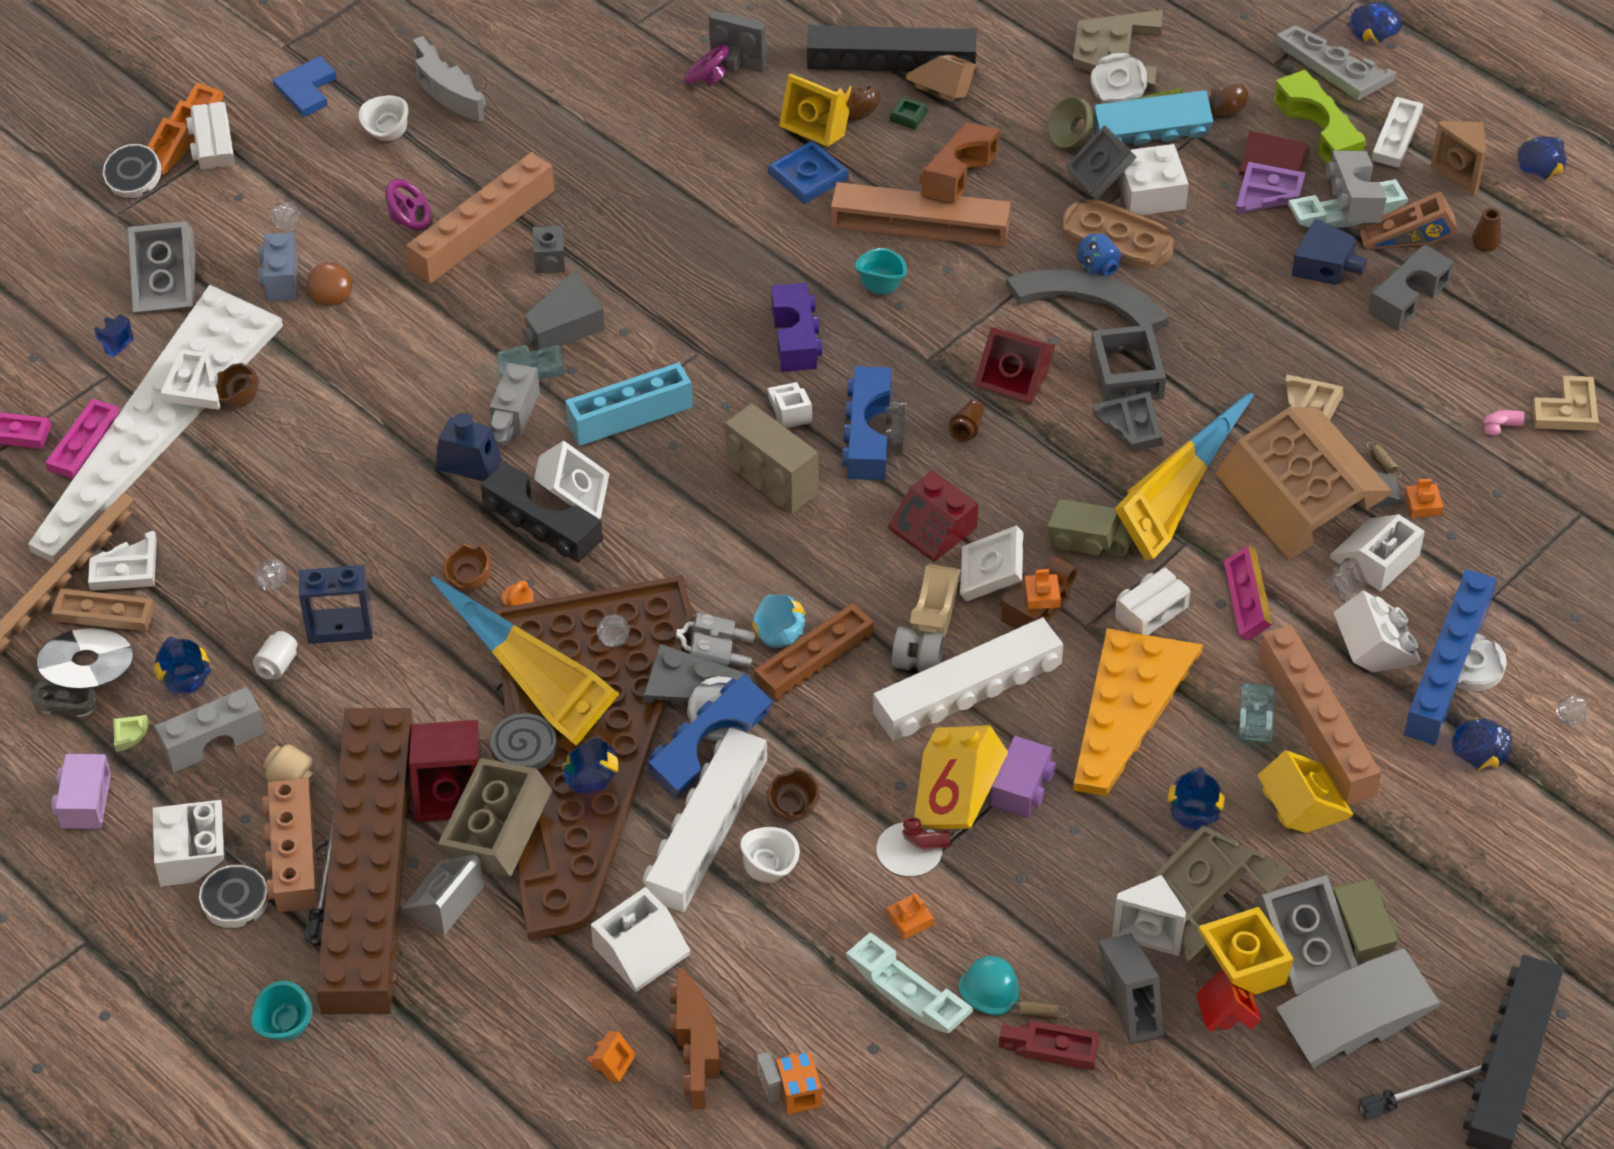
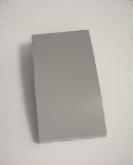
[1276,948,1441,1068]

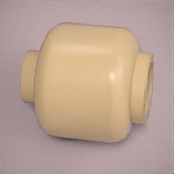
[263,744,315,784]

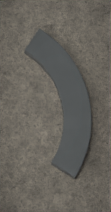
[1006,269,1169,330]

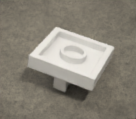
[960,525,1023,601]

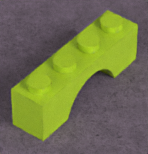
[1273,70,1366,164]

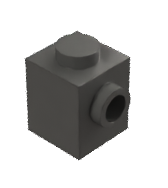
[533,226,565,273]

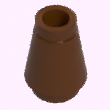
[1472,208,1502,252]
[949,400,984,442]

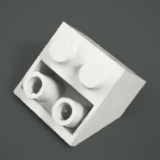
[1330,514,1425,592]
[1334,591,1421,673]
[153,800,224,887]
[591,887,691,992]

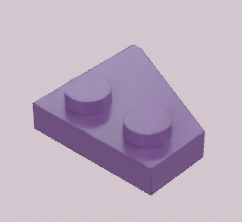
[1236,162,1305,214]

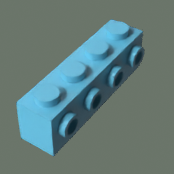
[1092,90,1213,145]
[565,362,693,446]

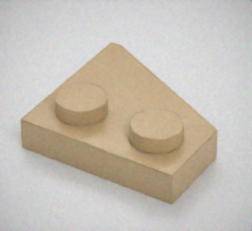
[1286,374,1343,420]

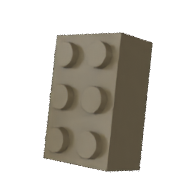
[725,403,819,514]
[438,758,552,877]

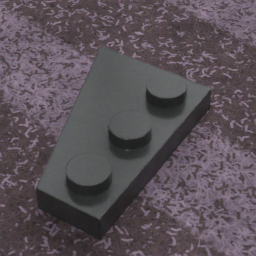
[641,644,753,705]

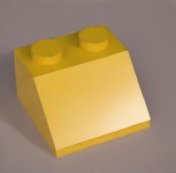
[779,74,849,147]
[1257,750,1354,833]
[1198,907,1294,995]

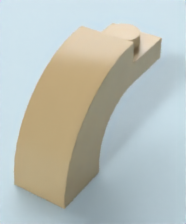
[910,564,961,637]

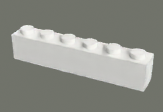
[873,617,1063,741]
[643,727,767,913]

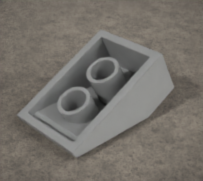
[128,221,195,314]
[1254,875,1358,996]

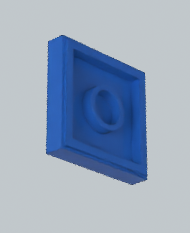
[768,140,849,204]

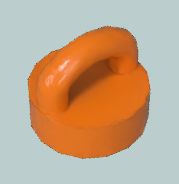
[502,580,534,607]

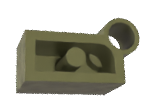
[1047,499,1133,557]
[1332,879,1399,963]

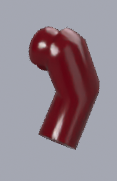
[902,817,951,850]

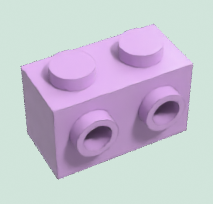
[52,754,111,829]

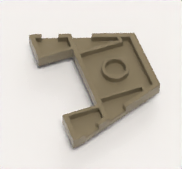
[1072,10,1163,92]
[1155,826,1291,966]

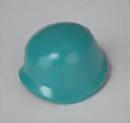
[855,248,907,295]
[958,956,1019,1016]
[251,980,312,1042]

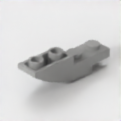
[413,36,486,122]

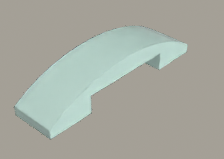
[1288,179,1408,228]
[846,932,973,1033]

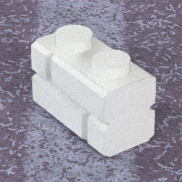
[186,102,235,170]
[1115,568,1190,635]

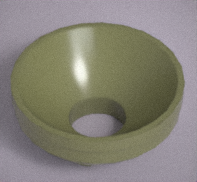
[1047,96,1094,149]

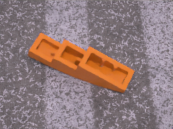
[147,82,224,176]

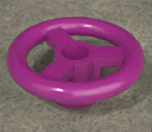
[683,44,729,86]
[385,179,432,231]

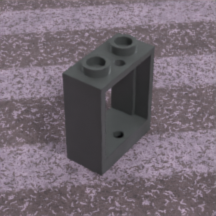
[1090,325,1166,402]

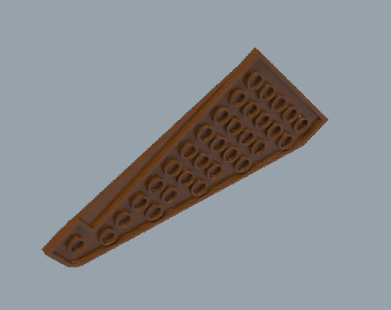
[493,575,693,940]

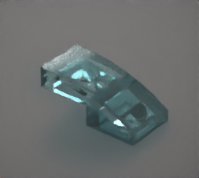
[497,344,565,379]
[1239,683,1274,742]

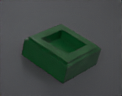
[890,96,928,130]

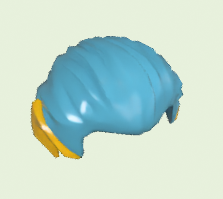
[752,594,806,649]

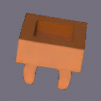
[1404,478,1444,518]
[1024,569,1061,609]
[886,893,934,940]
[587,1031,636,1082]

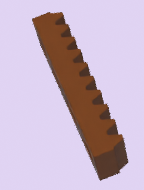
[754,603,874,701]

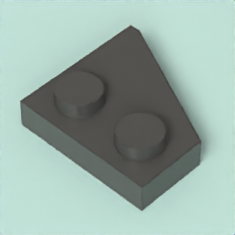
[1092,392,1163,452]

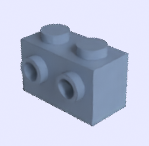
[258,232,298,301]

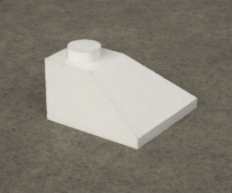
[534,441,610,519]

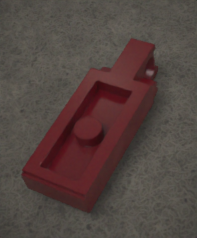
[998,1020,1100,1070]

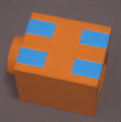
[776,1052,822,1115]

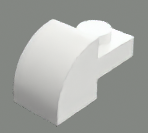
[768,382,812,428]

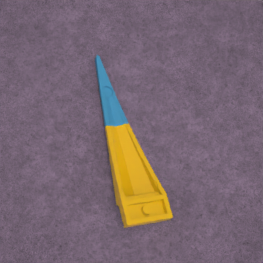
[1115,393,1254,560]
[431,577,619,745]

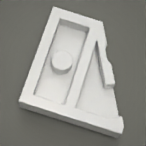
[160,349,220,410]
[88,531,157,591]

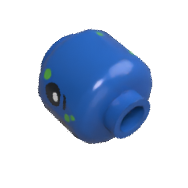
[1077,233,1121,276]

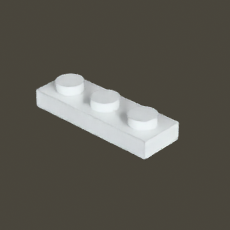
[1371,97,1424,168]

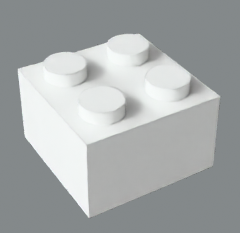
[1116,144,1189,215]

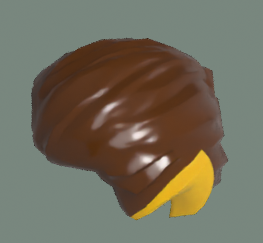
[832,86,881,120]

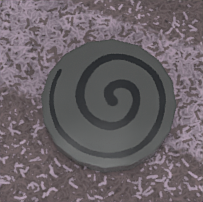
[490,713,557,770]

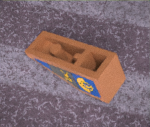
[1359,191,1459,250]

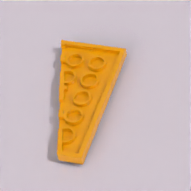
[1073,628,1203,796]

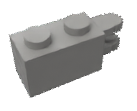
[489,363,540,447]

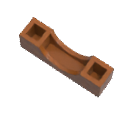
[919,122,1000,204]

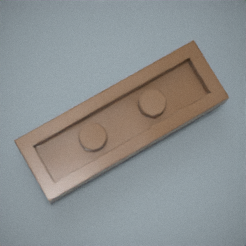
[51,588,155,632]

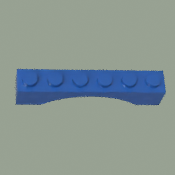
[1404,569,1497,746]

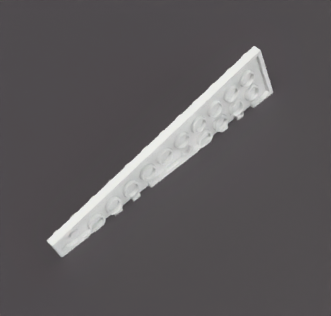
[28,285,283,564]

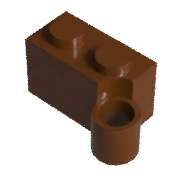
[1000,555,1078,629]

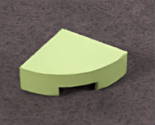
[114,715,149,752]

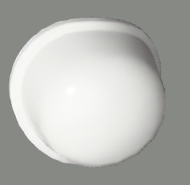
[359,95,408,142]
[740,827,800,883]

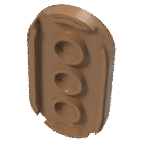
[1062,199,1174,269]

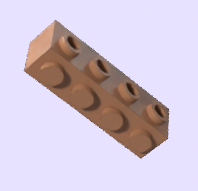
[262,778,318,913]

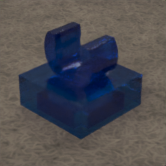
[94,314,134,357]

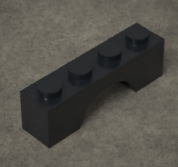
[481,461,603,563]

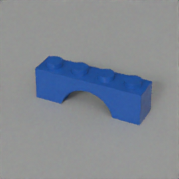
[842,366,892,480]
[648,674,773,800]

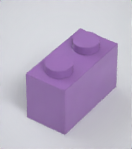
[991,736,1056,818]

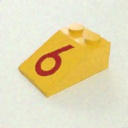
[914,725,1008,830]

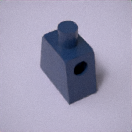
[1292,219,1368,285]
[435,413,502,481]

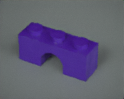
[771,283,822,372]

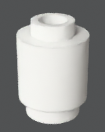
[253,631,298,680]

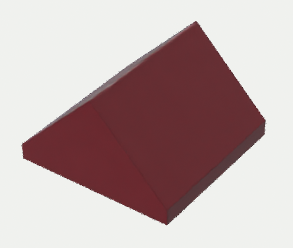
[1239,130,1310,176]

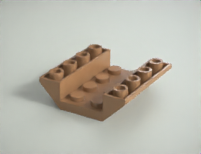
[1215,407,1392,561]

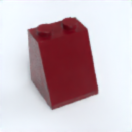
[409,720,481,822]

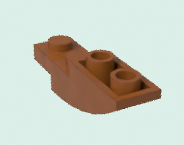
[670,968,720,1109]

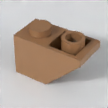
[906,55,976,101]

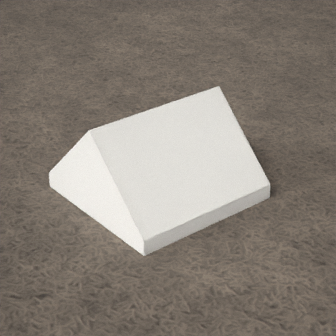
[1112,875,1186,956]

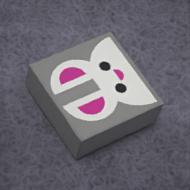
[757,1052,782,1103]

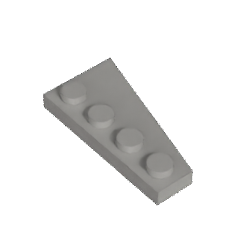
[1274,26,1397,100]

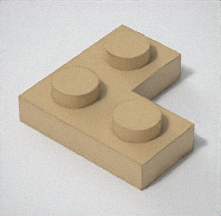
[1532,376,1599,431]

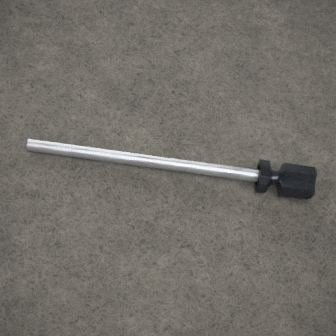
[304,809,335,946]
[1358,1065,1483,1120]

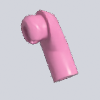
[1483,410,1524,435]

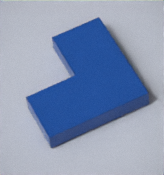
[273,56,336,117]

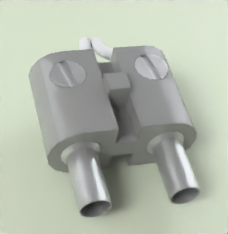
[676,613,755,668]

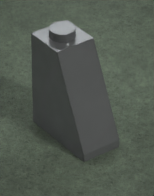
[522,271,604,355]
[1098,933,1164,1044]

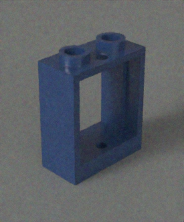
[299,565,373,644]

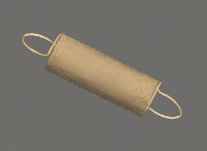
[1367,442,1401,478]
[1009,1001,1069,1018]

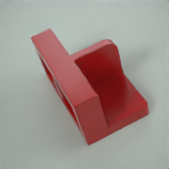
[1196,969,1261,1032]

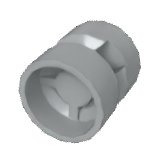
[891,626,944,672]

